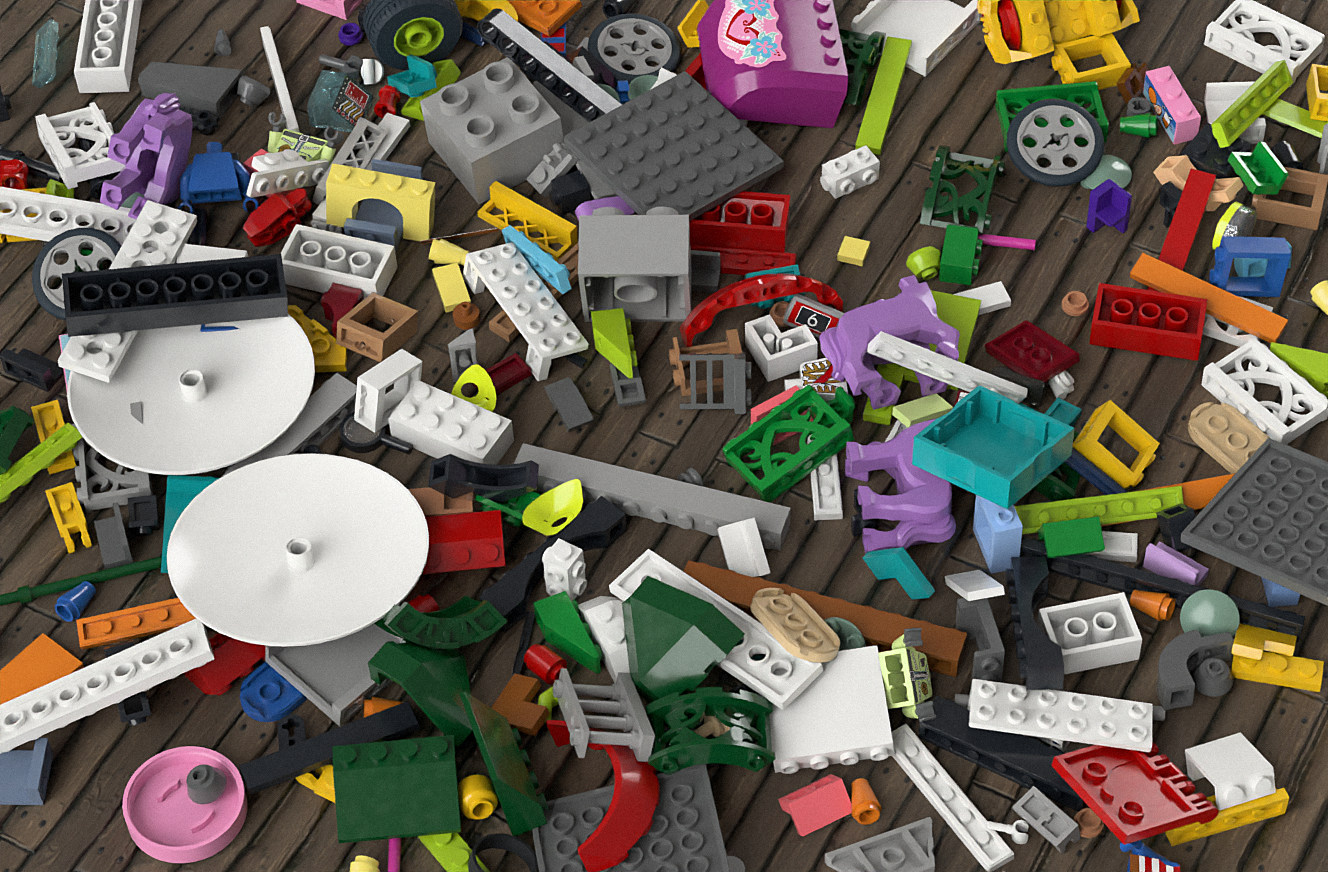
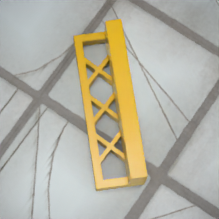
[477,181,578,262]
[1165,787,1289,846]

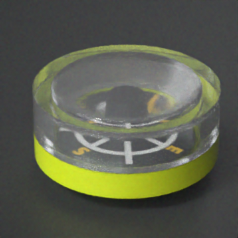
[1212,202,1257,250]

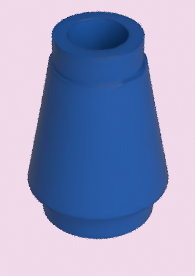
[55,581,96,622]

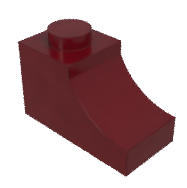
[321,282,364,339]

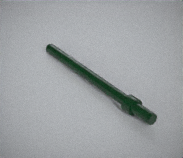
[0,556,162,606]

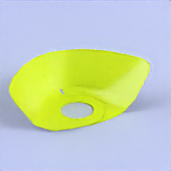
[451,364,497,412]
[522,479,583,536]

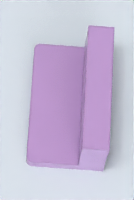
[1143,541,1209,586]

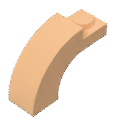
[1154,155,1244,211]

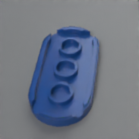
[240,661,308,722]

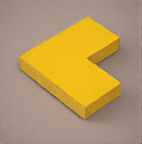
[1231,623,1297,660]

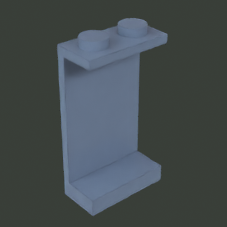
[344,159,423,252]
[0,738,53,805]

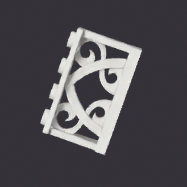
[1204,0,1325,87]
[35,102,125,189]
[1201,337,1328,445]

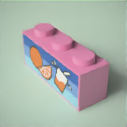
[1143,66,1201,145]

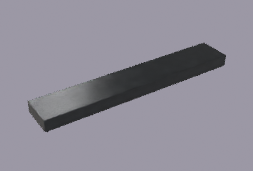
[239,701,419,795]

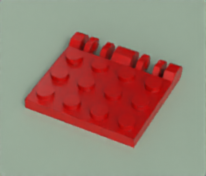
[1052,742,1219,845]

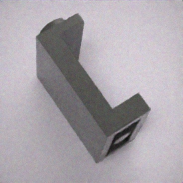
[955,598,1005,684]

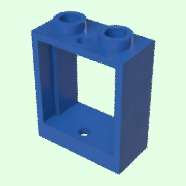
[1209,236,1291,297]

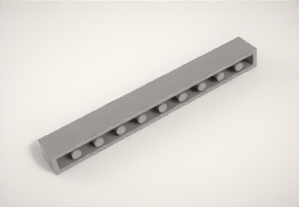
[514,443,791,551]

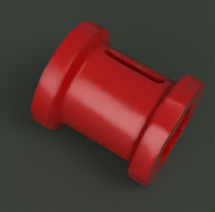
[374,85,401,118]

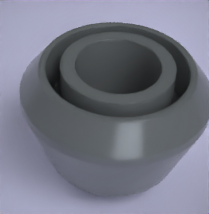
[237,76,270,107]
[1192,658,1233,697]
[187,764,227,804]

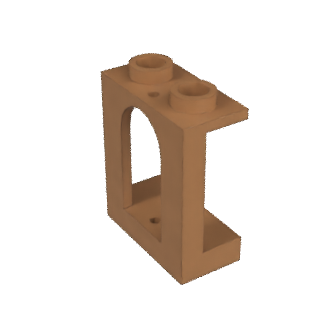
[668,329,742,396]

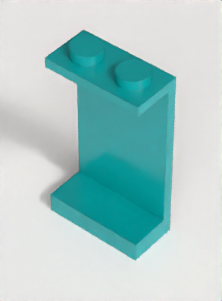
[161,475,220,573]

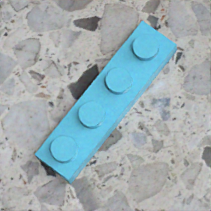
[502,225,571,294]

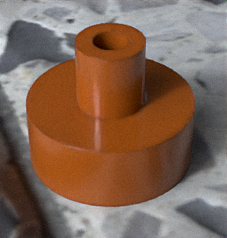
[453,302,480,330]

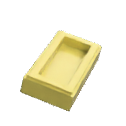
[432,263,471,313]

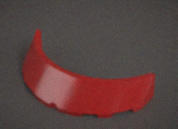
[679,273,843,347]
[546,720,660,872]

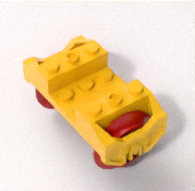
[977,0,1140,64]

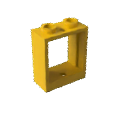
[1051,33,1131,90]
[1306,64,1328,121]
[1072,400,1160,489]

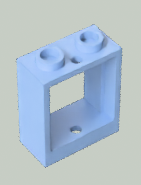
[973,495,1023,574]

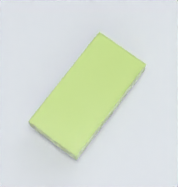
[892,394,953,428]

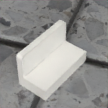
[717,517,770,577]

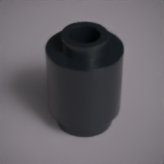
[1271,141,1303,170]

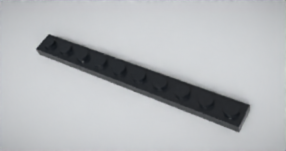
[1019,537,1306,642]

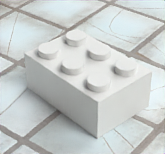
[1037,592,1142,674]

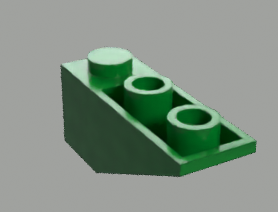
[533,591,603,674]

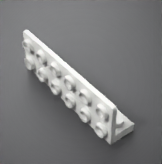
[462,243,589,381]
[967,679,1153,752]

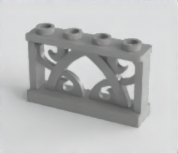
[71,402,153,513]

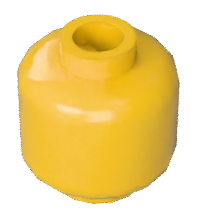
[458,774,498,820]

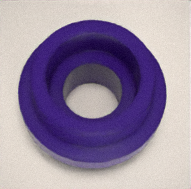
[338,23,363,45]

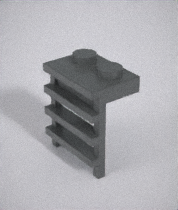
[679,353,751,414]

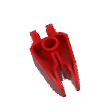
[243,188,312,247]

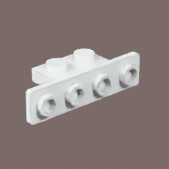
[247,149,329,198]

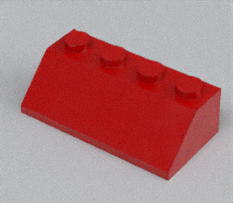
[689,191,791,253]
[421,510,506,575]
[182,632,266,695]

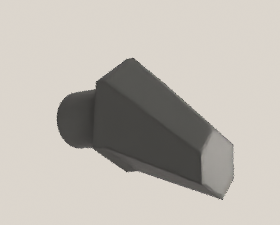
[214,29,231,56]

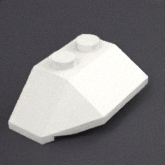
[578,596,630,683]

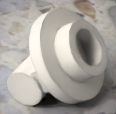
[361,59,384,84]
[1048,370,1074,399]

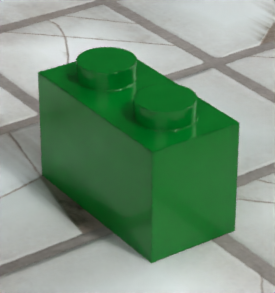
[939,225,983,285]

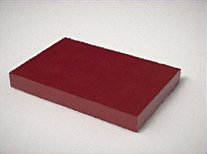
[985,320,1080,386]

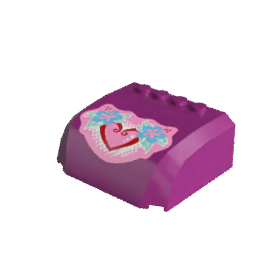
[697,0,848,128]

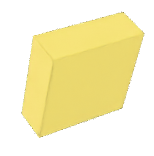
[837,236,870,266]

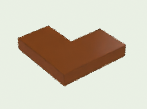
[491,674,550,736]

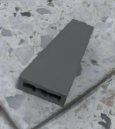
[138,62,242,121]

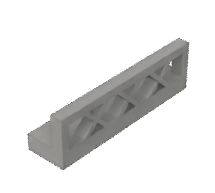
[312,117,388,205]

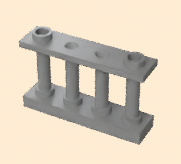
[553,668,655,762]

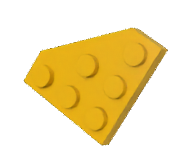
[288,305,347,373]

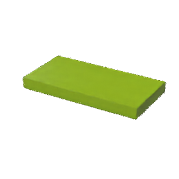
[904,290,981,391]

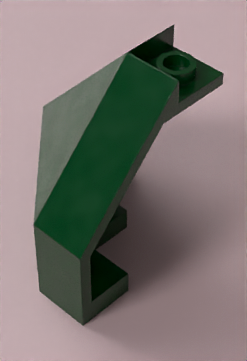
[622,576,745,704]
[368,639,476,752]

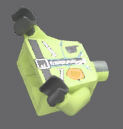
[268,111,344,168]
[878,628,936,722]

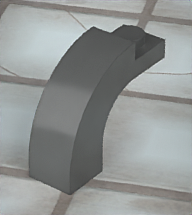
[1156,629,1234,710]

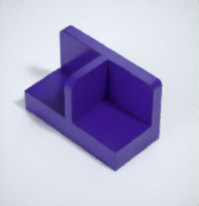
[1086,179,1132,233]

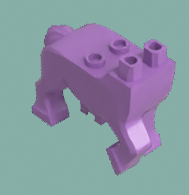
[100,92,193,220]
[819,275,960,410]
[845,419,956,554]

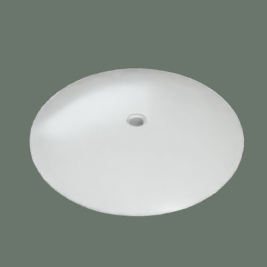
[67,314,315,475]
[167,454,429,647]

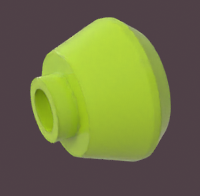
[906,246,941,280]

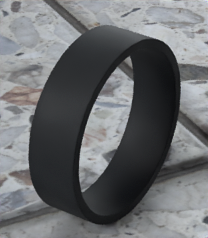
[468,833,538,872]

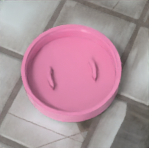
[122,746,247,863]

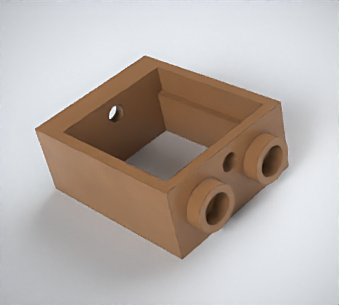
[1251,167,1328,230]
[336,292,418,362]

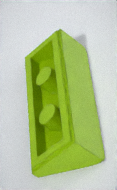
[401,59,461,121]
[1262,98,1328,138]

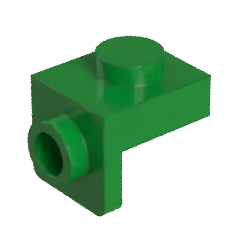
[810,386,855,428]

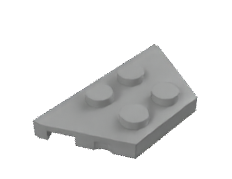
[825,817,935,872]

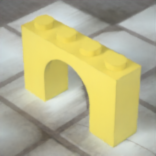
[326,163,435,242]

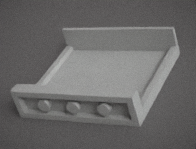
[265,623,403,726]

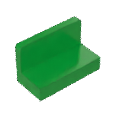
[1037,516,1105,558]

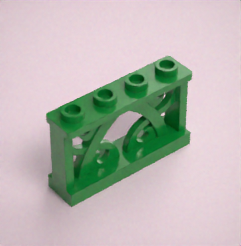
[995,81,1109,152]
[722,384,855,503]

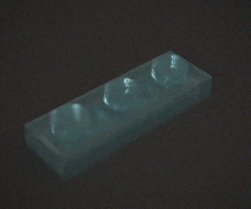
[32,19,59,89]

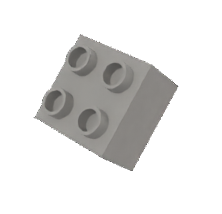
[420,58,564,204]
[578,207,691,322]

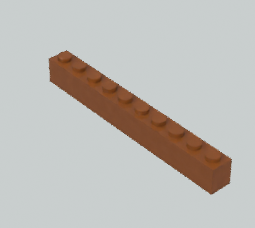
[683,560,967,677]

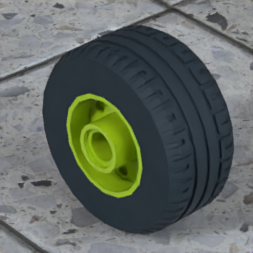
[363,0,463,70]

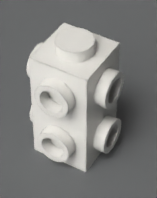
[820,146,880,199]
[542,538,587,601]

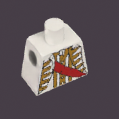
[784,358,848,411]

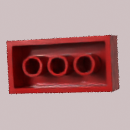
[1089,283,1208,361]

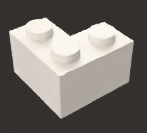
[745,314,818,382]

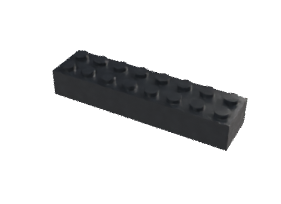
[62,254,288,337]

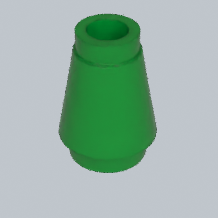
[1120,112,1158,138]

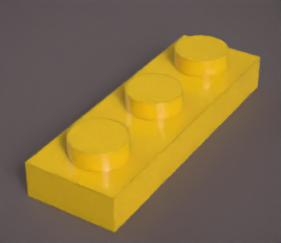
[31,400,76,474]
[1231,651,1324,692]

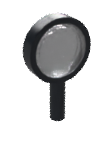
[339,412,413,455]

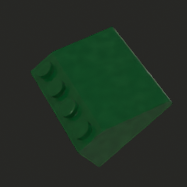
[459,692,549,836]
[332,735,461,844]

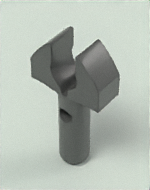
[319,54,363,79]

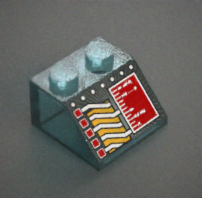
[307,70,373,132]

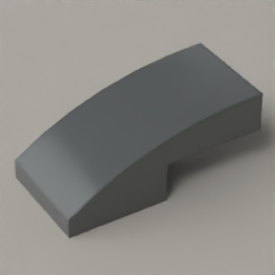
[609,364,646,407]
[544,377,594,432]

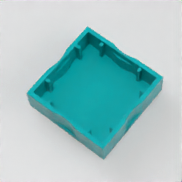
[912,385,1074,509]

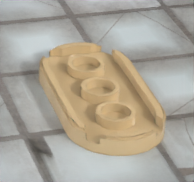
[1188,402,1270,474]
[750,588,840,663]

